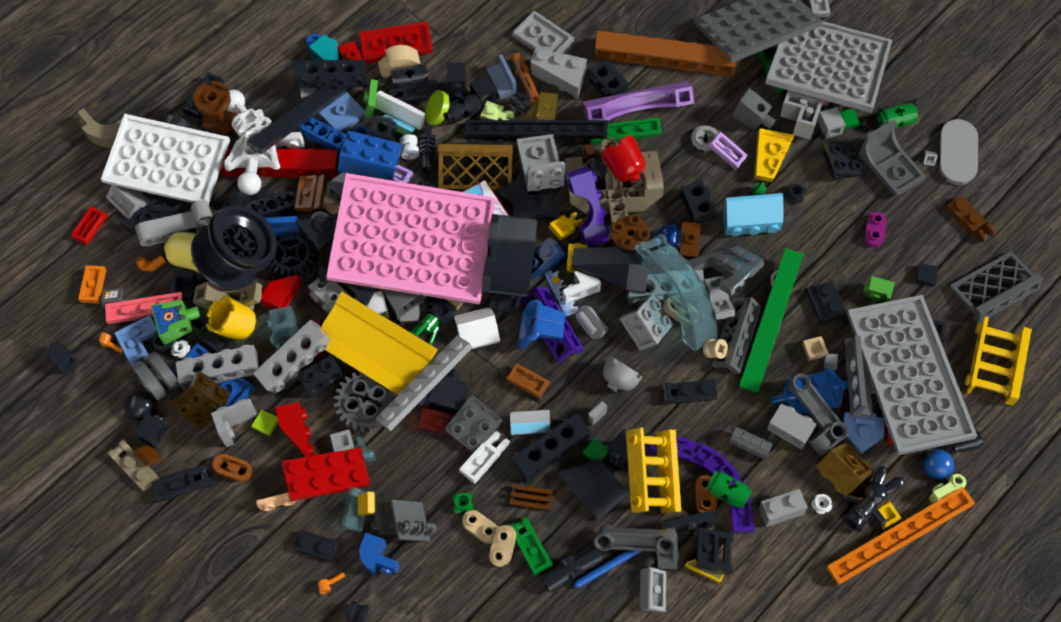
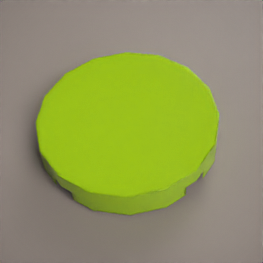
[425,90,449,126]

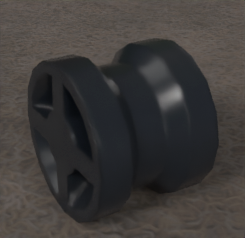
[346,600,370,622]

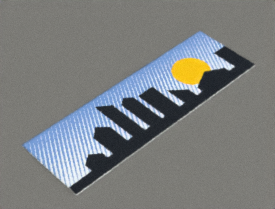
[544,267,580,317]

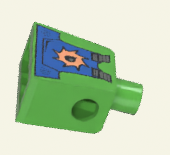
[151,300,201,345]

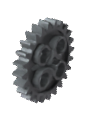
[334,372,398,433]

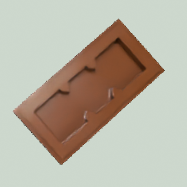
[506,363,550,399]

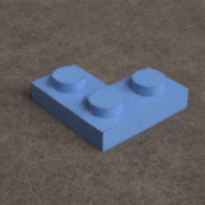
[115,315,158,366]

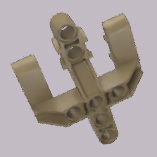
[565,139,663,232]

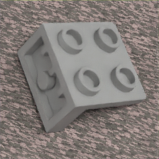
[620,294,673,350]
[211,399,258,447]

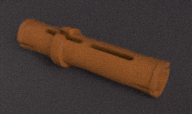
[511,53,540,103]

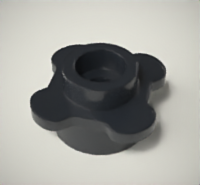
[785,184,806,203]

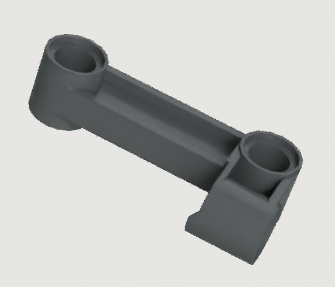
[787,373,848,457]
[594,525,679,570]

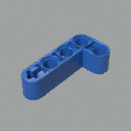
[299,117,369,156]

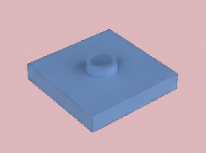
[318,93,365,133]

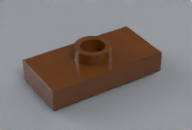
[679,222,701,259]

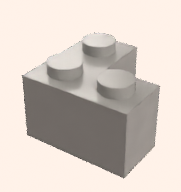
[780,90,823,140]

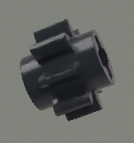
[510,93,531,115]
[584,158,607,181]

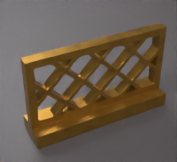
[438,144,513,190]

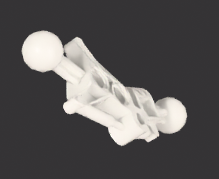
[224,90,280,195]

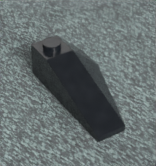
[572,247,651,294]

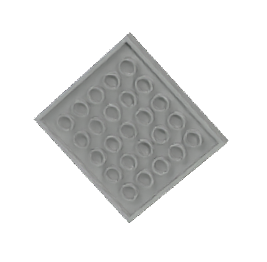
[765,21,892,113]

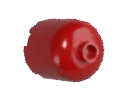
[600,135,646,183]

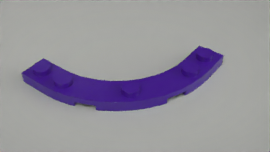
[644,437,754,533]

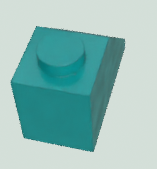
[309,34,339,60]

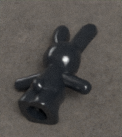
[842,466,905,533]

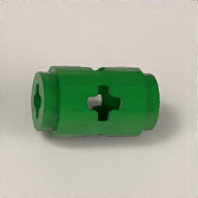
[877,103,918,129]
[706,471,752,509]

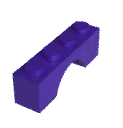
[565,167,610,248]

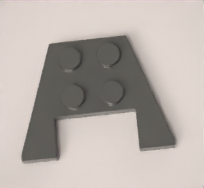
[683,246,764,296]

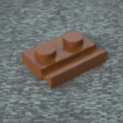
[295,174,327,212]

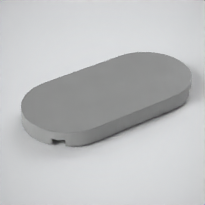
[939,120,978,185]

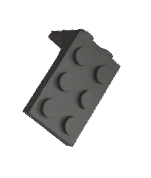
[859,119,926,197]

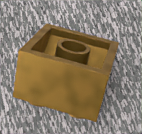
[816,442,875,496]

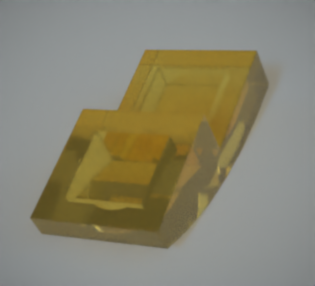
[537,92,558,120]

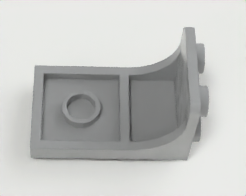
[517,134,565,191]

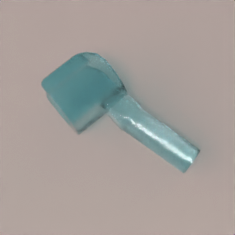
[356,437,375,462]

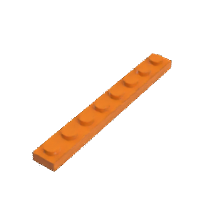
[826,487,975,586]

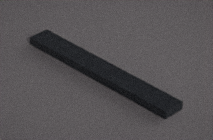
[247,87,353,155]
[464,120,609,139]

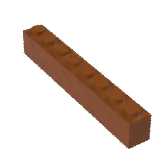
[594,31,737,77]

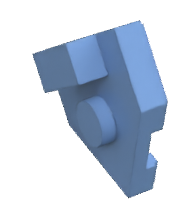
[843,412,885,454]

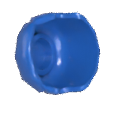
[921,449,954,480]

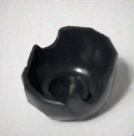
[124,391,157,420]

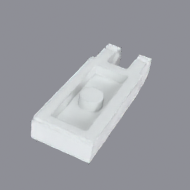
[459,431,510,484]

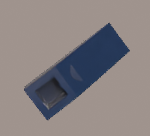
[530,238,568,282]

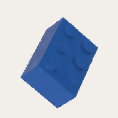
[338,131,402,181]

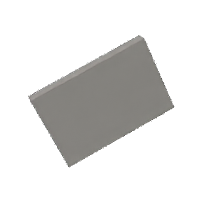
[512,11,574,53]

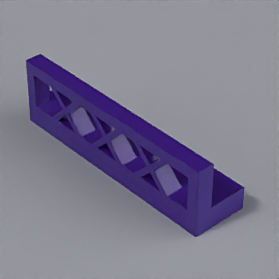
[522,287,584,363]

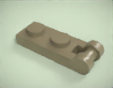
[107,439,159,492]

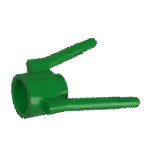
[410,314,440,346]

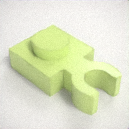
[480,101,514,120]

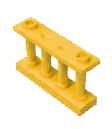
[964,317,1032,406]
[626,428,681,513]

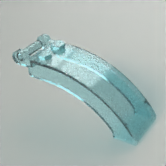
[635,234,717,351]

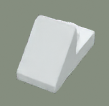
[563,271,601,304]

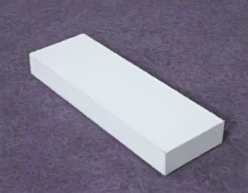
[375,91,425,130]

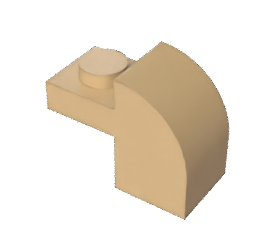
[378,45,420,78]

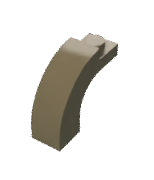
[78,108,123,148]
[193,282,262,310]

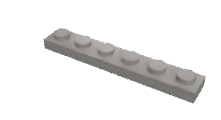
[375,336,473,431]

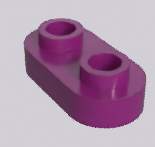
[864,212,887,248]

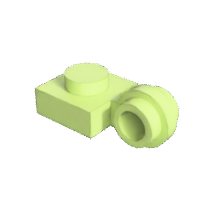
[929,474,966,504]

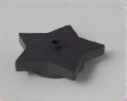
[496,168,562,220]

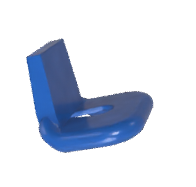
[518,300,565,349]

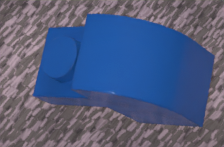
[359,533,400,575]

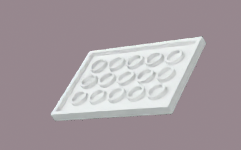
[101,114,230,205]

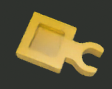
[549,212,582,240]

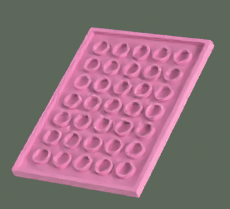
[326,173,495,304]

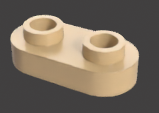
[462,510,498,544]
[489,525,516,567]

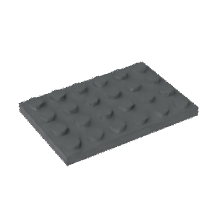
[694,0,822,63]

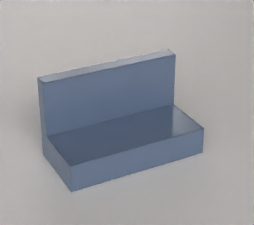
[486,54,516,99]

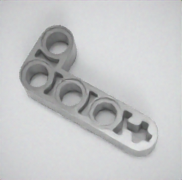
[135,200,212,246]

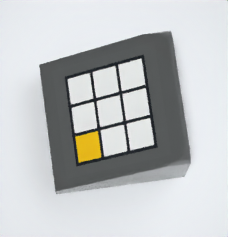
[101,288,123,308]

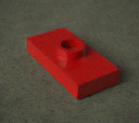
[338,41,367,71]

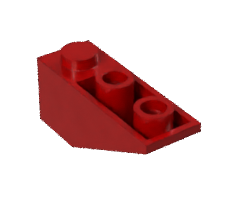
[276,402,315,457]

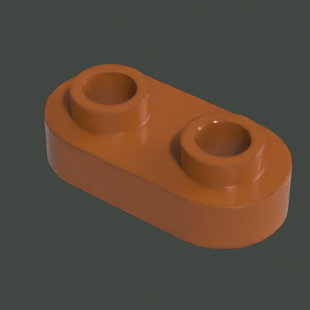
[213,454,253,482]
[695,475,717,513]

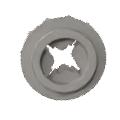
[691,126,720,152]

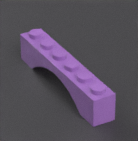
[583,81,694,120]

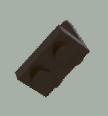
[171,371,230,428]

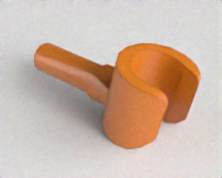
[99,333,123,354]
[318,572,345,595]

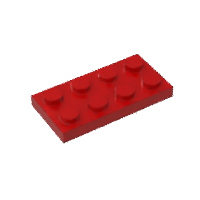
[281,447,370,502]

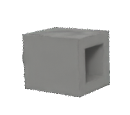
[817,107,845,139]

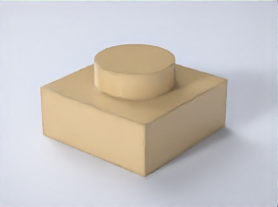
[802,336,828,361]

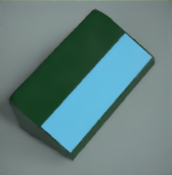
[379,113,417,139]

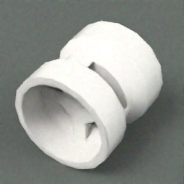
[399,135,420,160]

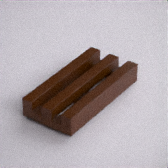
[509,484,553,511]

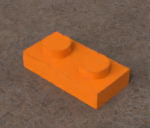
[78,265,106,304]

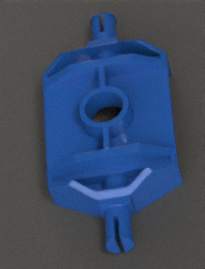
[770,368,848,415]

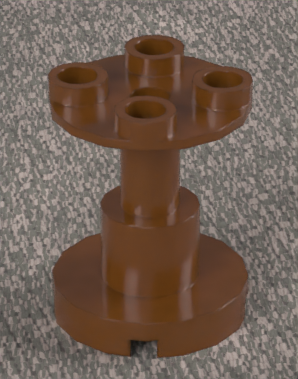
[193,81,237,136]
[611,214,650,250]

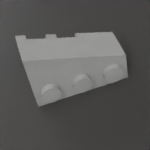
[531,48,587,100]

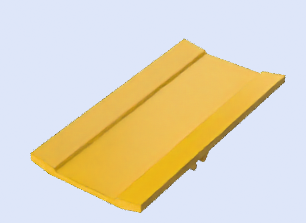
[321,291,438,395]

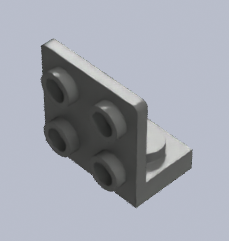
[445,395,503,453]

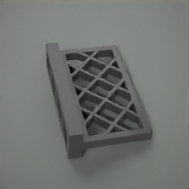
[950,251,1043,323]

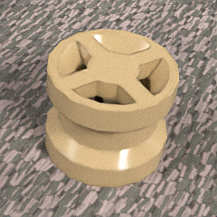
[703,339,728,359]

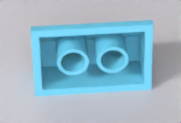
[722,193,783,236]

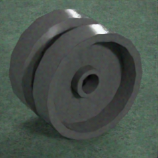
[132,350,179,401]

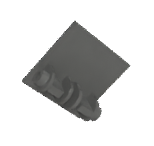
[391,500,436,541]

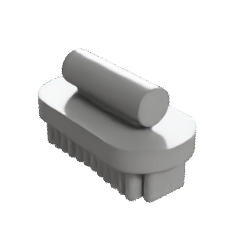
[576,306,608,339]

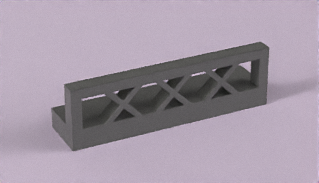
[711,297,762,374]
[845,335,873,419]

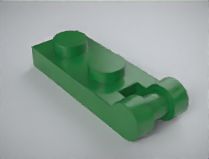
[509,516,553,576]

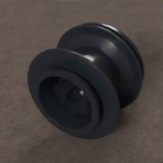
[191,205,277,290]

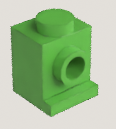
[863,276,895,303]

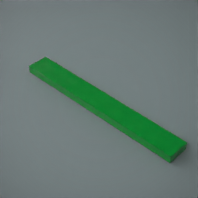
[739,248,804,394]

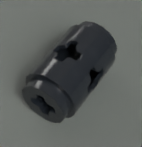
[390,64,428,88]
[443,94,482,124]

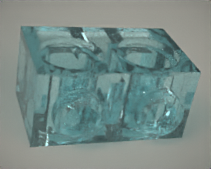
[267,306,298,351]

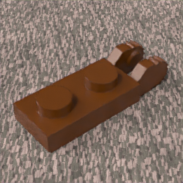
[946,195,996,243]

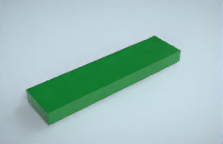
[590,117,662,145]

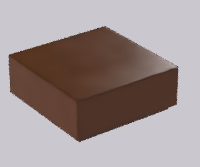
[134,445,163,466]

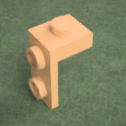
[256,493,299,511]

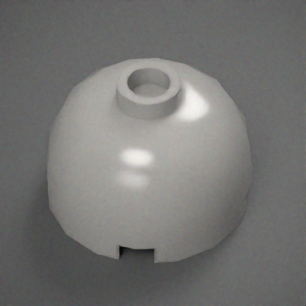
[603,355,643,392]

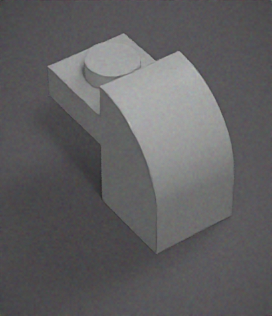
[704,276,735,320]

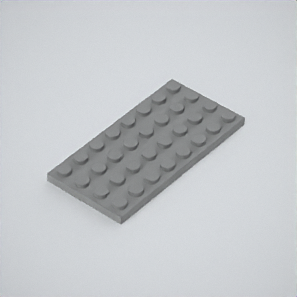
[847,295,977,455]

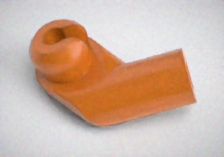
[136,255,166,272]

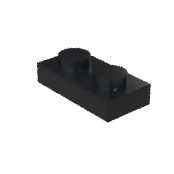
[293,529,340,562]

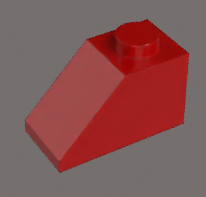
[261,275,302,315]

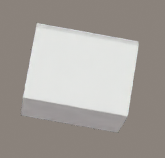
[454,307,500,349]

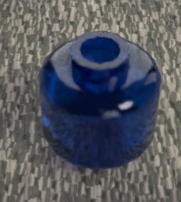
[656,225,681,253]

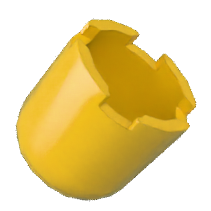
[206,295,256,341]

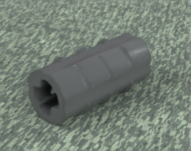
[729,427,773,460]

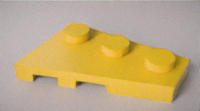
[754,129,795,182]

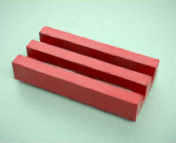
[70,206,108,246]

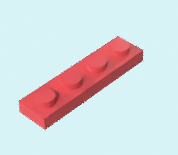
[105,292,184,324]

